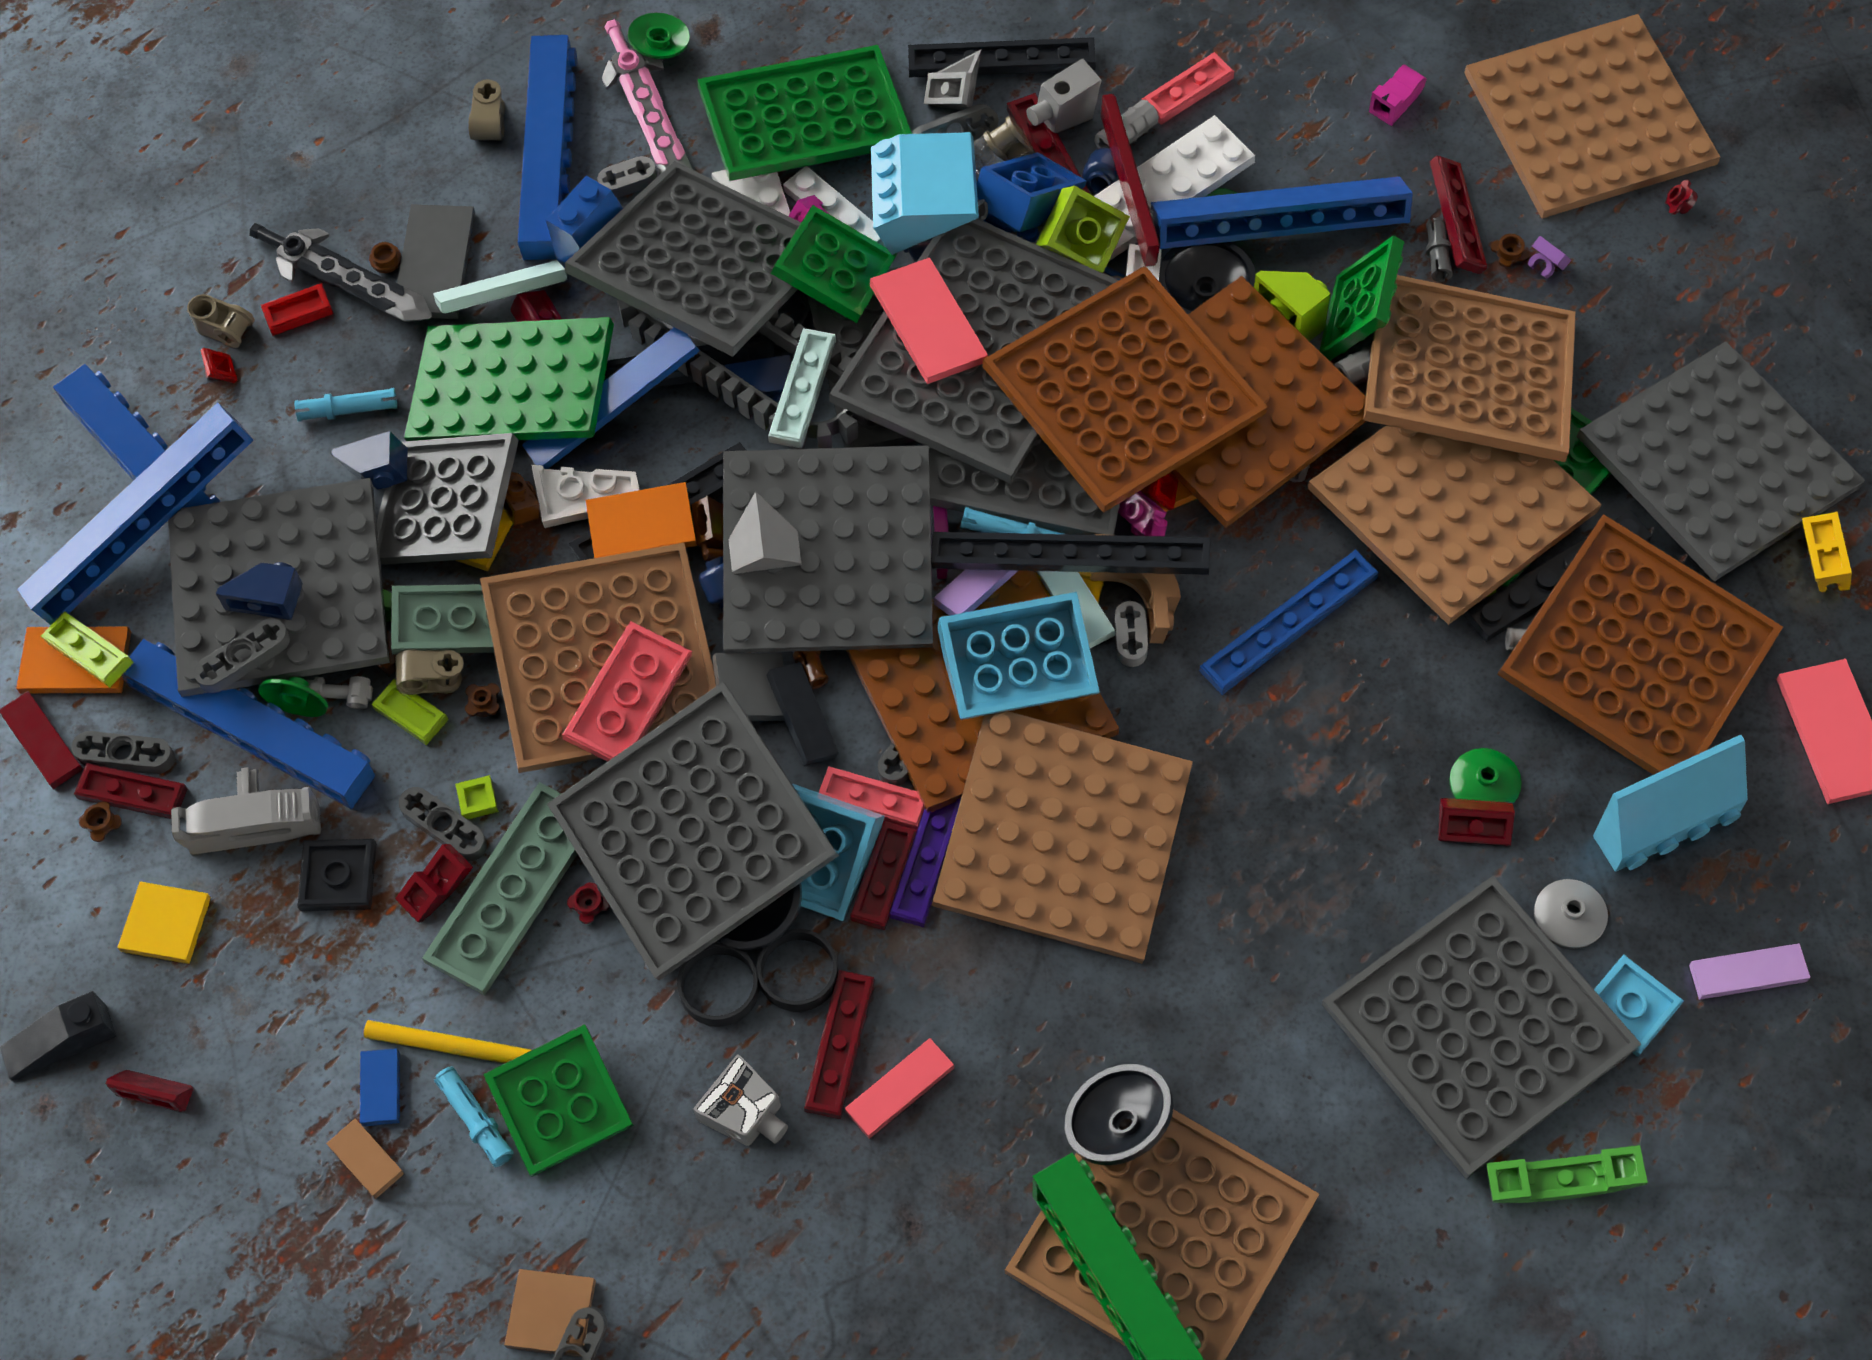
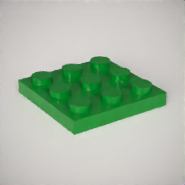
[770,205,897,323]
[1319,235,1404,361]
[483,1024,634,1177]

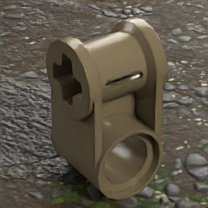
[469,79,505,141]
[983,115,1035,161]
[187,294,255,348]
[395,649,464,695]

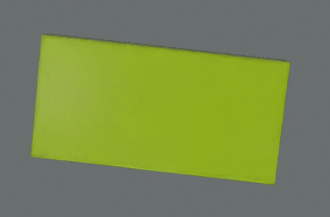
[371,679,449,746]

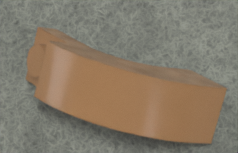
[1090,534,1181,644]

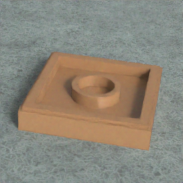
[504,1269,596,1357]

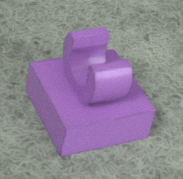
[1528,236,1571,279]

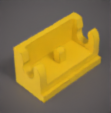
[1802,512,1852,592]

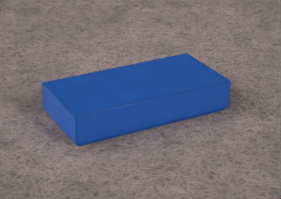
[360,1048,400,1126]

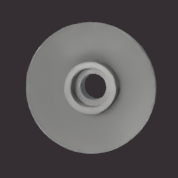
[1534,879,1608,949]

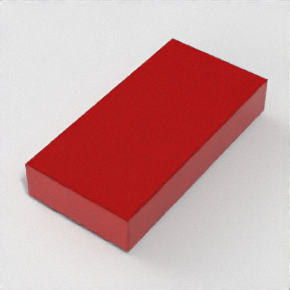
[261,283,334,336]

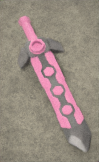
[602,19,693,174]

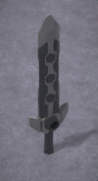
[249,223,432,322]

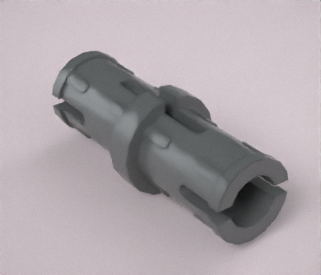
[1426,217,1453,282]

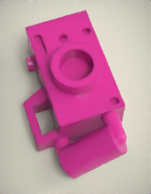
[1118,490,1167,536]

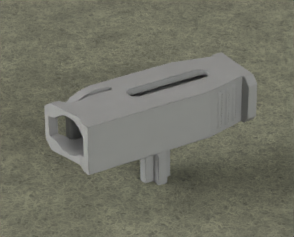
[171,767,321,855]

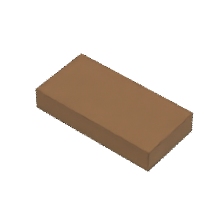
[326,1119,404,1199]

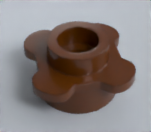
[1491,234,1529,267]
[465,683,500,717]
[79,802,122,842]

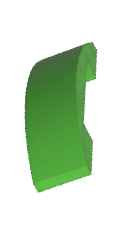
[1486,1145,1648,1203]

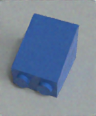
[546,175,623,294]

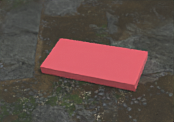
[870,257,988,384]
[562,621,692,762]
[1776,659,1872,804]

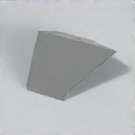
[924,50,981,110]
[728,491,802,574]

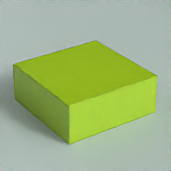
[455,775,499,820]

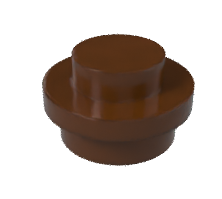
[369,242,402,273]

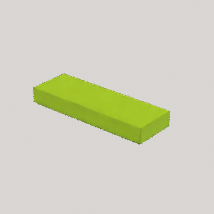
[41,611,134,688]

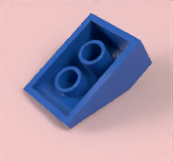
[977,152,1087,232]

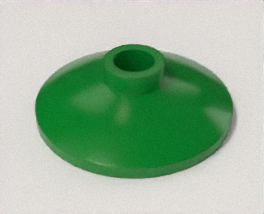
[628,13,690,59]
[258,677,328,717]
[1449,748,1522,804]

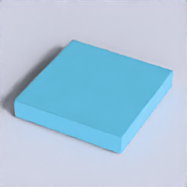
[1594,954,1684,1057]

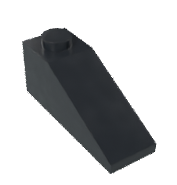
[0,991,117,1081]

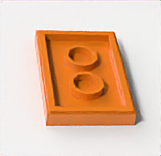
[586,482,697,558]
[16,626,131,694]

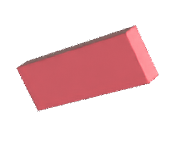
[1142,52,1235,125]
[819,766,925,830]
[845,1038,954,1139]

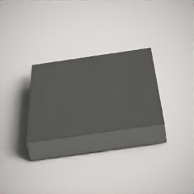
[712,653,785,721]

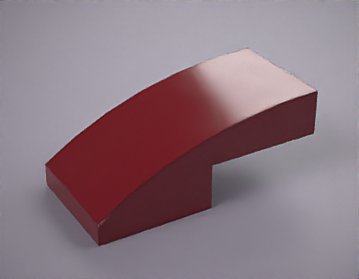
[395,844,473,922]

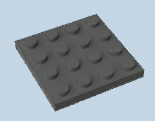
[377,433,518,565]

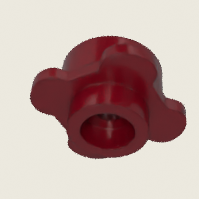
[1665,180,1698,215]
[567,882,610,924]

